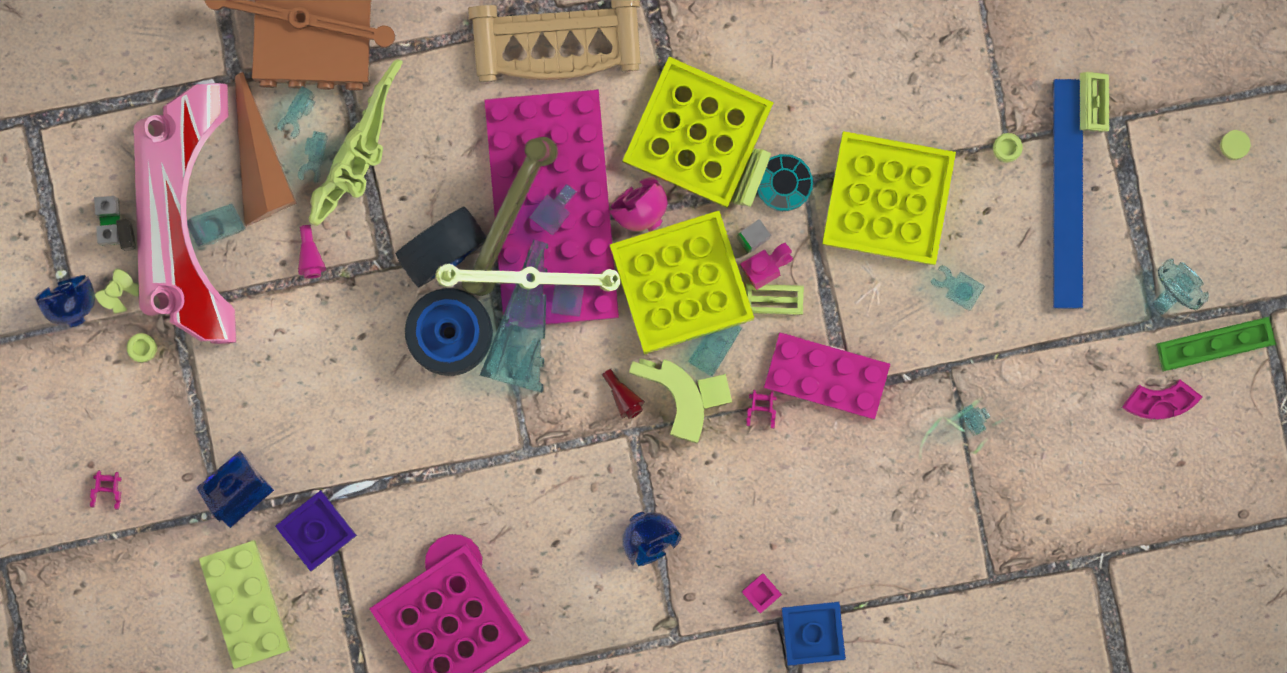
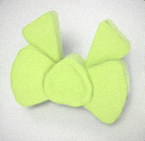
[95,268,139,313]

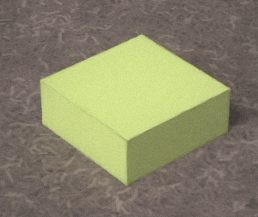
[698,374,732,409]

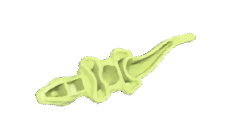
[308,59,403,226]

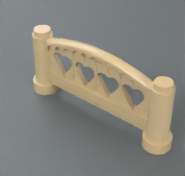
[468,0,641,82]

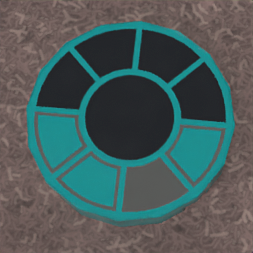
[757,154,813,211]

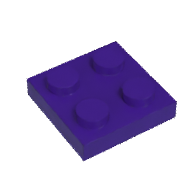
[275,490,357,572]

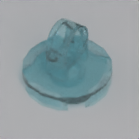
[1152,258,1209,315]

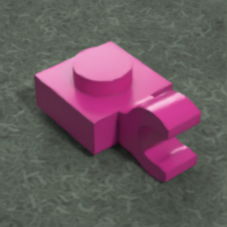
[740,243,793,290]

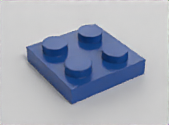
[781,601,846,666]

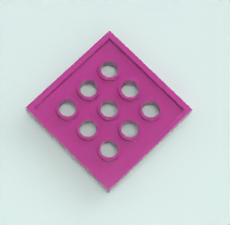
[369,544,531,673]

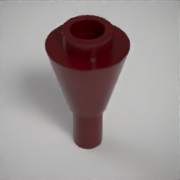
[602,369,645,419]

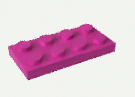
[764,332,890,420]

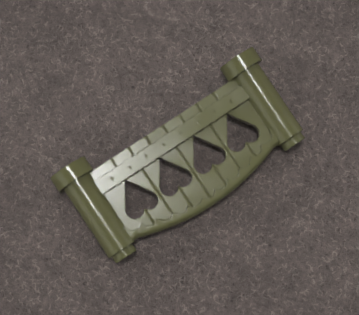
[462,137,558,296]

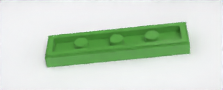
[1156,317,1276,372]

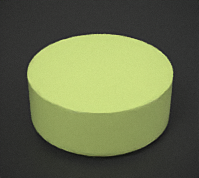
[1220,130,1251,160]
[993,133,1023,163]
[127,333,157,363]

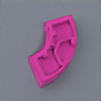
[1121,379,1203,420]

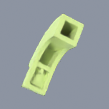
[629,358,704,443]

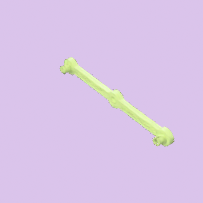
[436,264,620,292]

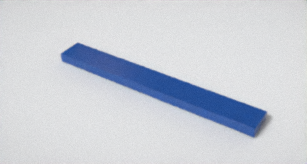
[1053,79,1083,309]

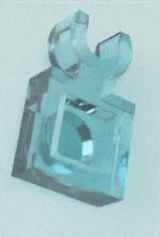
[930,265,985,311]

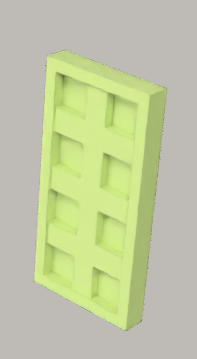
[199,540,290,669]

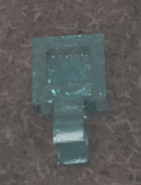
[277,86,315,139]
[298,131,328,183]
[529,184,576,236]
[959,404,990,436]

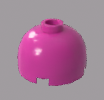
[609,177,668,232]

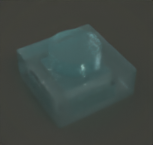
[551,285,584,317]

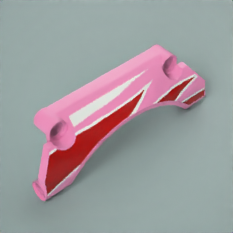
[133,83,236,344]

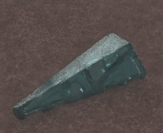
[480,240,548,393]

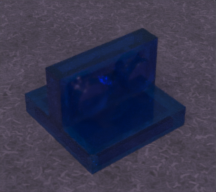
[197,450,274,528]

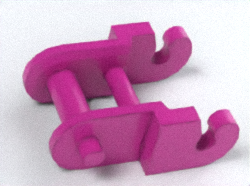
[746,389,777,429]
[90,470,122,510]

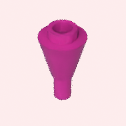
[298,225,326,279]

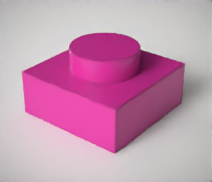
[741,573,782,614]

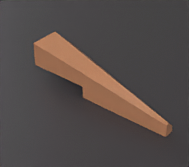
[235,72,297,226]

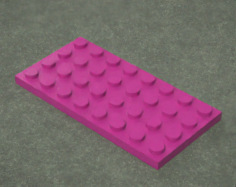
[484,89,619,328]

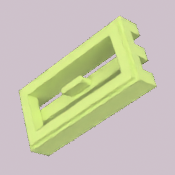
[1080,72,1109,132]
[730,148,771,207]
[746,284,804,315]

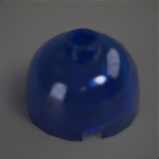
[35,275,95,328]
[622,512,681,566]

